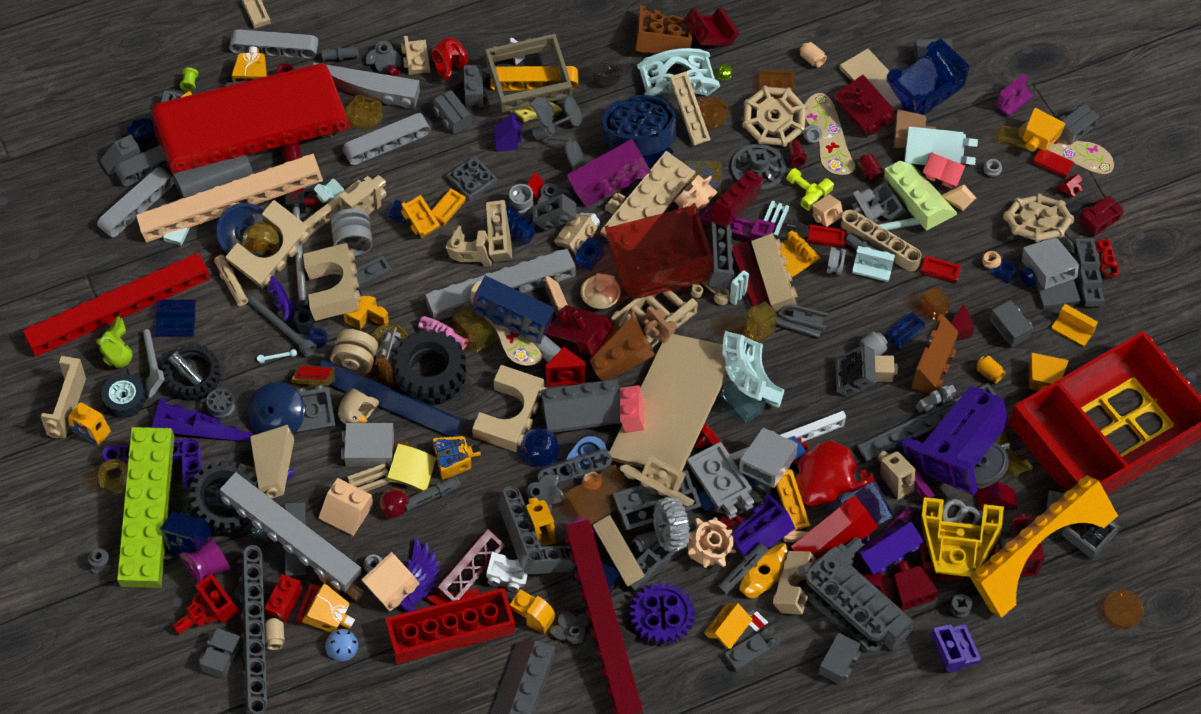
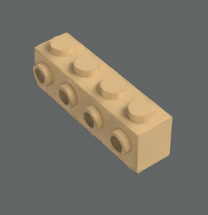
[751,234,798,312]

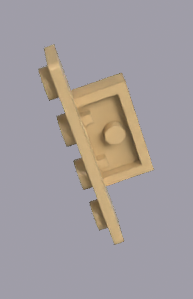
[619,456,694,507]

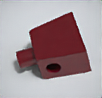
[892,561,938,611]

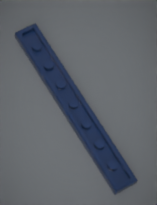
[320,360,462,437]

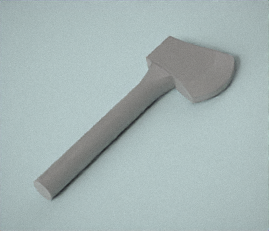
[143,329,165,398]

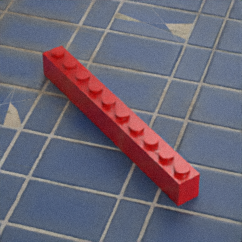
[23,253,210,357]

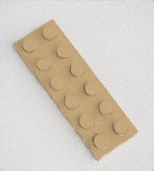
[600,151,696,255]

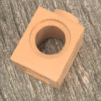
[812,194,843,227]

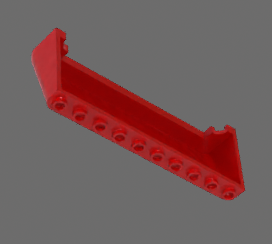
[151,63,350,174]

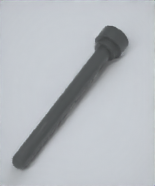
[248,296,317,357]

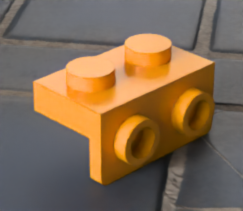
[400,195,440,239]

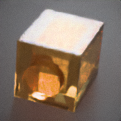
[920,285,951,320]

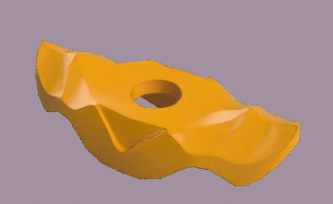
[739,543,788,599]

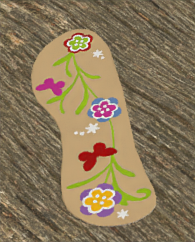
[805,93,855,175]
[1018,122,1114,174]
[470,280,542,365]

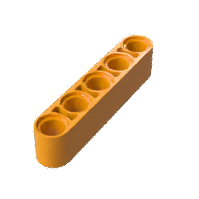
[490,66,578,91]

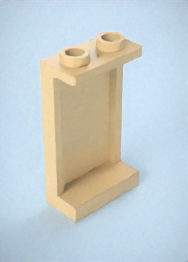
[41,356,86,438]

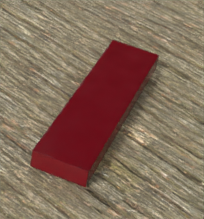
[732,241,771,310]

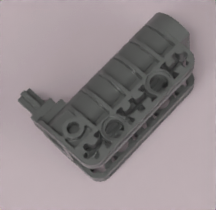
[803,537,915,654]

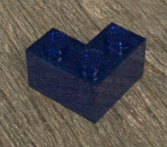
[160,511,211,558]

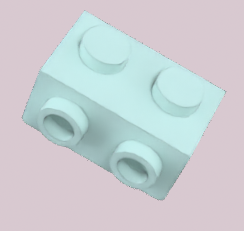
[852,246,895,282]

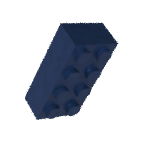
[472,275,555,344]

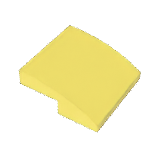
[387,444,437,492]

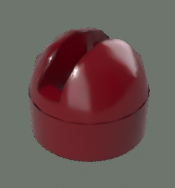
[386,64,401,77]

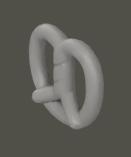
[942,499,980,525]

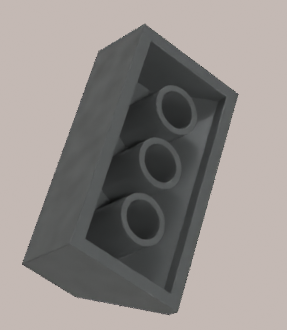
[541,379,621,433]
[491,640,555,714]

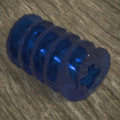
[506,206,536,245]

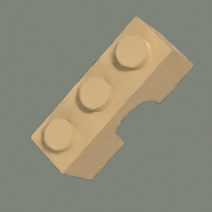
[773,551,815,615]

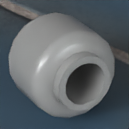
[859,331,888,356]

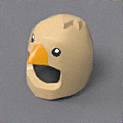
[338,388,379,424]

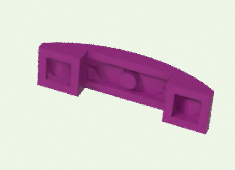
[699,205,775,240]

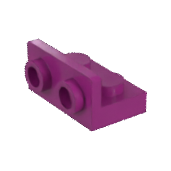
[996,74,1033,116]

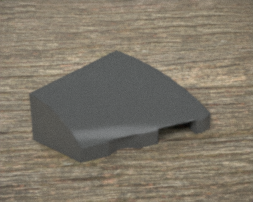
[855,181,907,220]

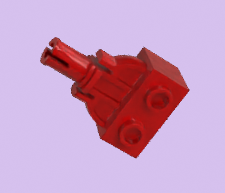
[172,574,240,635]

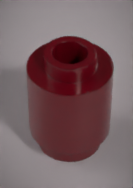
[858,154,883,182]

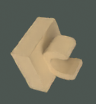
[605,193,626,214]

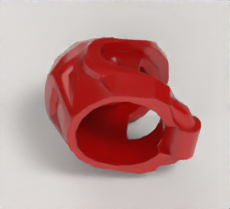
[432,37,468,81]

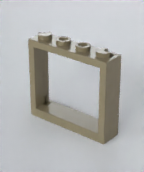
[485,34,572,112]

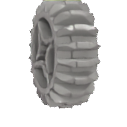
[653,497,690,552]

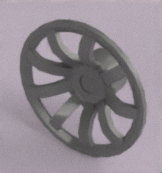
[731,144,786,190]

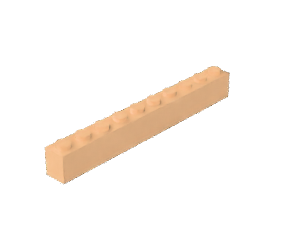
[136,154,323,243]

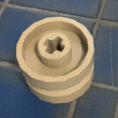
[330,329,378,375]

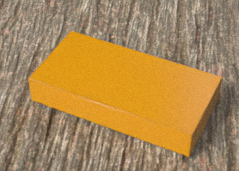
[431,188,466,225]

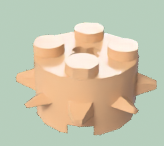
[674,175,717,219]
[688,517,736,568]

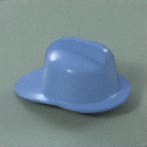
[566,436,606,478]

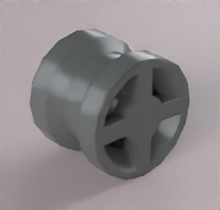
[950,594,972,619]

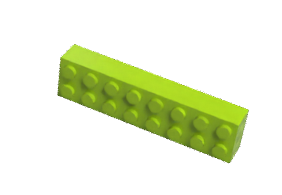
[117,427,174,588]

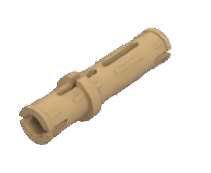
[214,255,248,306]

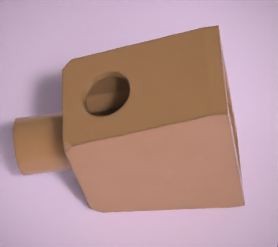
[894,109,936,148]

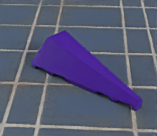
[152,398,252,442]

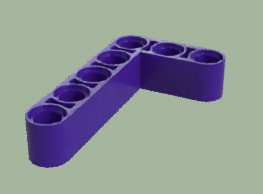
[102,439,202,494]

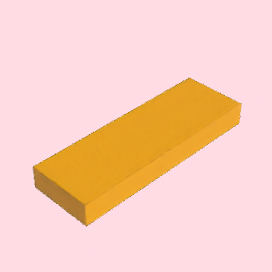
[776,470,810,531]

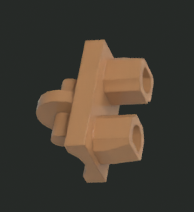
[642,306,677,344]

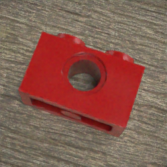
[265,574,302,625]

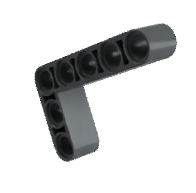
[498,486,576,574]

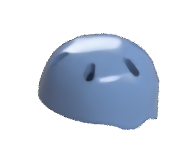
[325,629,359,662]

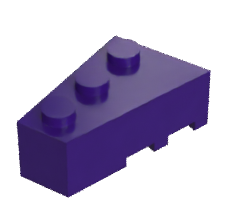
[730,494,796,562]
[857,518,923,575]

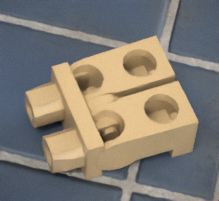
[339,175,386,214]

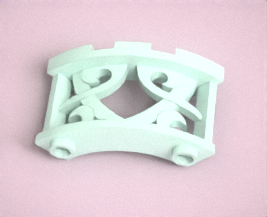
[637,48,720,100]
[723,331,784,408]

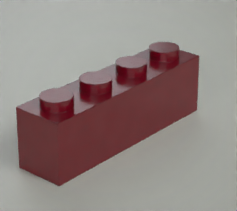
[710,170,764,228]

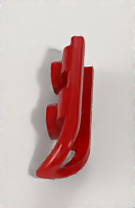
[1094,238,1119,278]

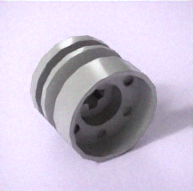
[331,208,373,256]

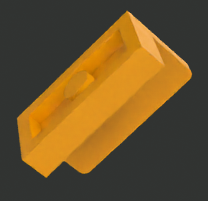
[1051,304,1098,347]
[704,603,752,649]

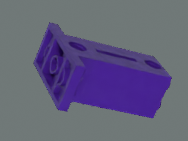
[902,386,1008,496]

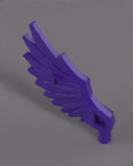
[400,538,440,612]

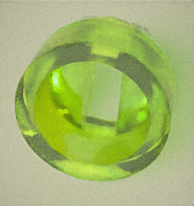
[718,64,732,80]

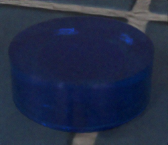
[1020,267,1037,287]
[308,328,328,348]

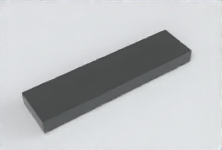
[285,502,306,578]

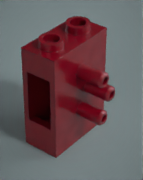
[834,74,895,138]
[546,305,613,357]

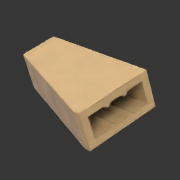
[250,425,294,499]

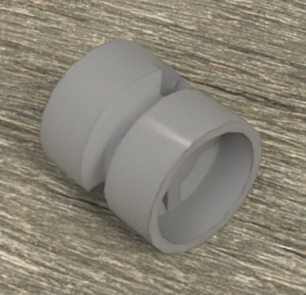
[509,184,533,218]

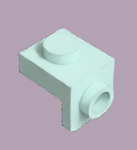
[314,179,345,203]

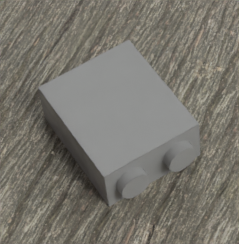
[1022,237,1079,290]
[341,423,394,467]
[739,428,798,488]

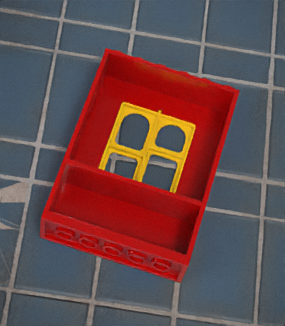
[1009,330,1201,496]

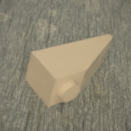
[486,200,512,262]

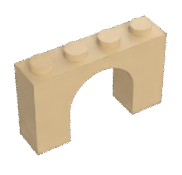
[226,200,310,289]
[303,243,361,321]
[472,365,546,452]

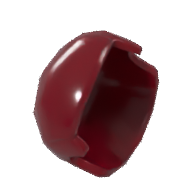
[379,488,409,518]

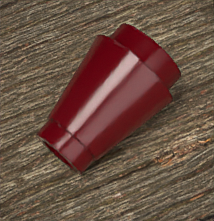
[789,140,807,167]

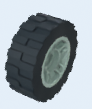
[101,373,146,418]

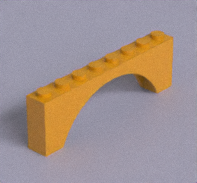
[970,475,1118,618]

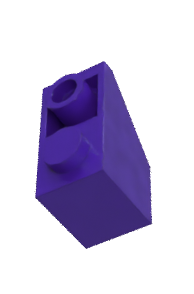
[494,114,521,152]

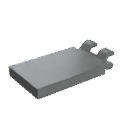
[687,442,754,520]

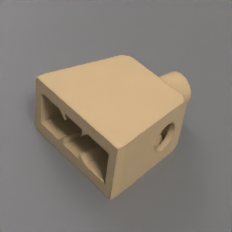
[878,451,915,500]

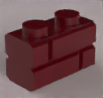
[1079,196,1124,237]

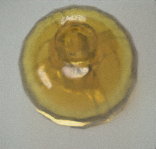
[241,221,280,255]

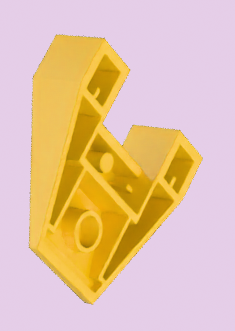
[921,497,1004,577]

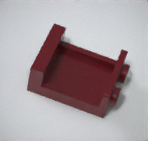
[683,7,740,46]

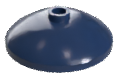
[216,203,273,256]
[248,382,305,435]

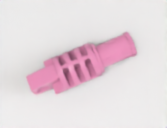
[418,316,468,350]

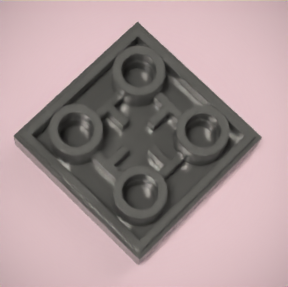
[446,156,498,202]

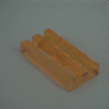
[376,354,395,389]

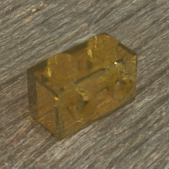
[744,301,777,343]

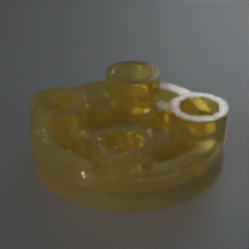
[346,95,383,130]

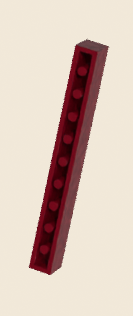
[563,519,643,714]

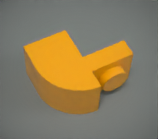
[344,296,389,330]
[510,589,555,635]

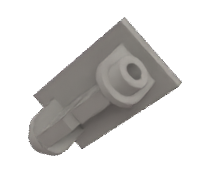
[374,328,402,369]

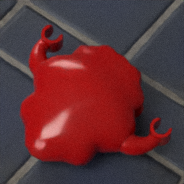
[793,437,874,506]

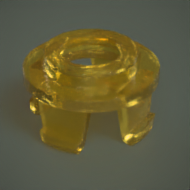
[98,459,128,494]

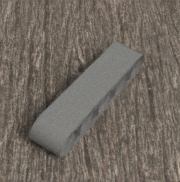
[229,30,319,59]
[342,113,431,165]
[97,166,174,237]

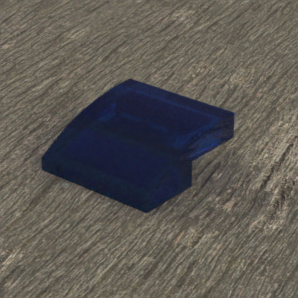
[155,299,196,337]

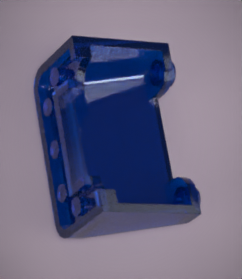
[886,38,970,115]

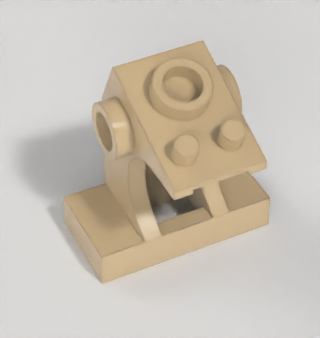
[446,226,492,267]

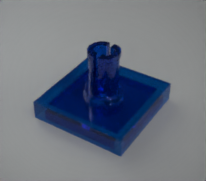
[840,481,894,525]

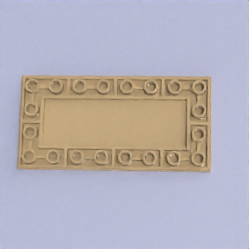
[607,334,728,471]

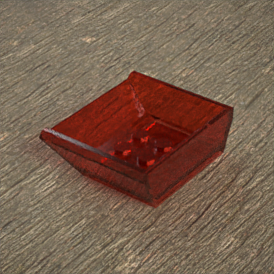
[604,203,714,300]

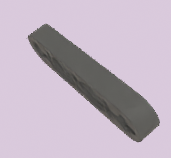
[537,449,612,483]

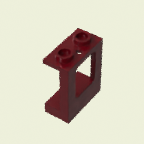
[1008,514,1045,578]

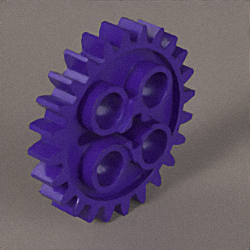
[629,582,695,646]

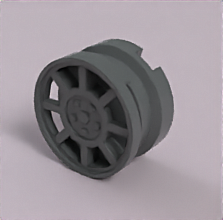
[206,389,235,420]

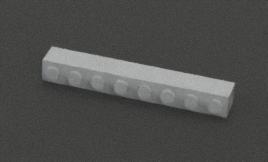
[426,249,576,321]
[220,472,361,592]

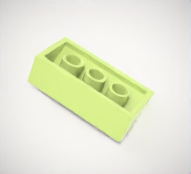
[884,161,957,231]

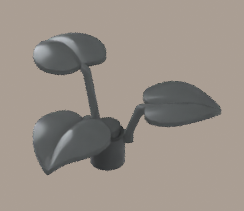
[529,96,583,171]

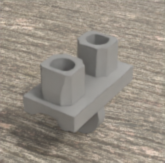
[852,188,884,223]

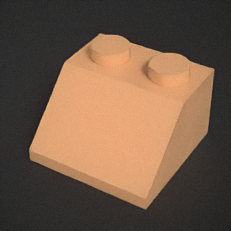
[318,478,373,537]
[362,552,420,611]

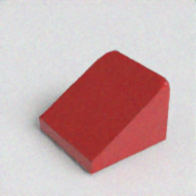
[526,172,544,200]

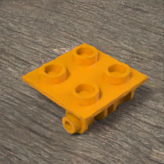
[780,231,821,277]

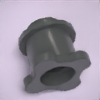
[88,548,111,574]

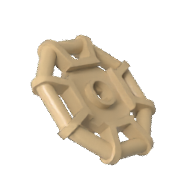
[742,85,808,147]
[1003,193,1074,243]

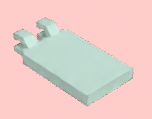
[904,126,978,165]

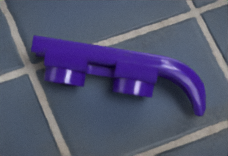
[268,275,294,323]

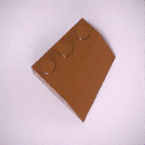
[636,5,692,54]
[590,308,655,381]
[912,314,958,395]

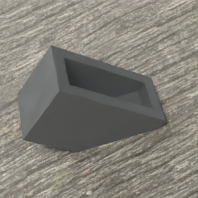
[100,135,140,175]

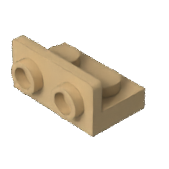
[401,36,430,75]

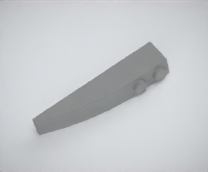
[313,63,420,108]

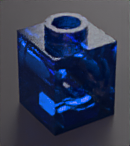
[576,236,604,271]

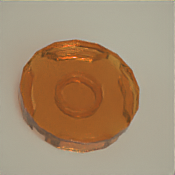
[697,96,728,129]
[1103,590,1144,630]

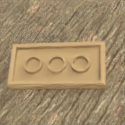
[839,49,913,110]

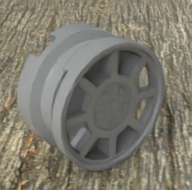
[827,247,846,275]

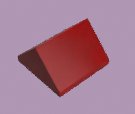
[546,347,585,387]

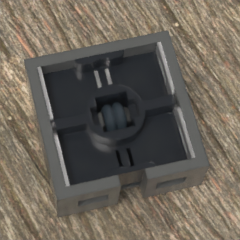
[835,345,876,397]
[1061,521,1120,560]

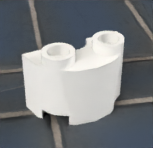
[487,552,528,592]

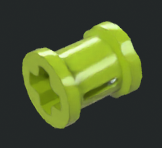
[179,68,199,92]

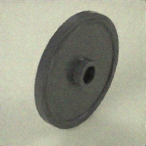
[973,443,1009,485]

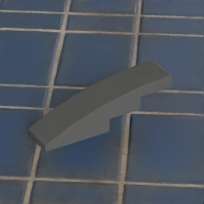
[1075,238,1105,307]
[621,542,688,591]

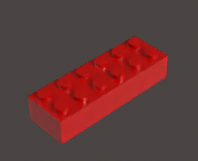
[385,588,515,664]

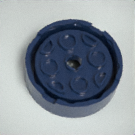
[602,95,677,156]

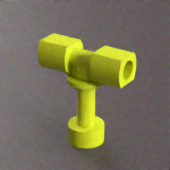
[786,168,834,211]

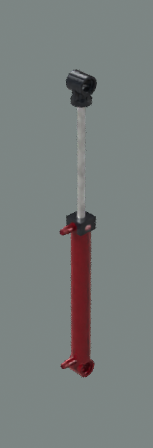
[276,63,320,335]

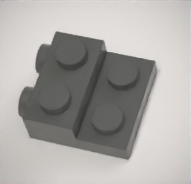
[296,385,335,433]

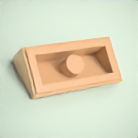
[545,276,568,316]

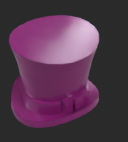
[179,537,230,584]

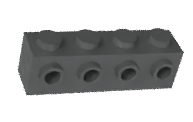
[706,220,734,289]

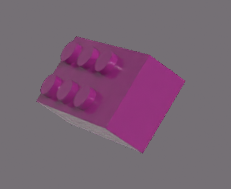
[567,139,651,208]

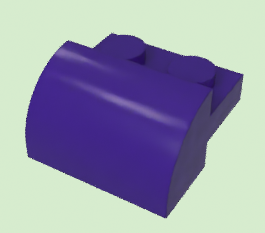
[931,624,981,672]

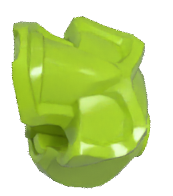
[96,316,133,368]

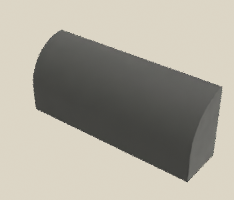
[173,155,253,198]

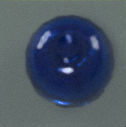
[520,428,559,468]

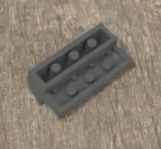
[612,470,701,531]

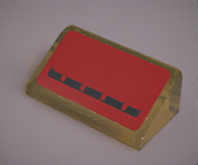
[292,365,335,386]

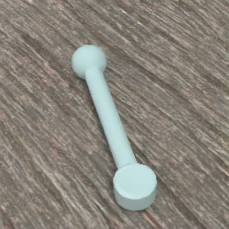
[257,349,297,363]

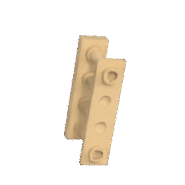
[611,274,698,349]

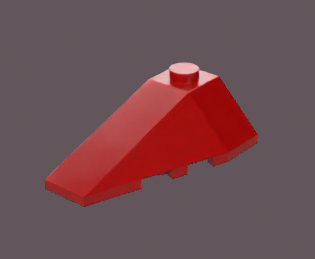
[791,495,878,557]

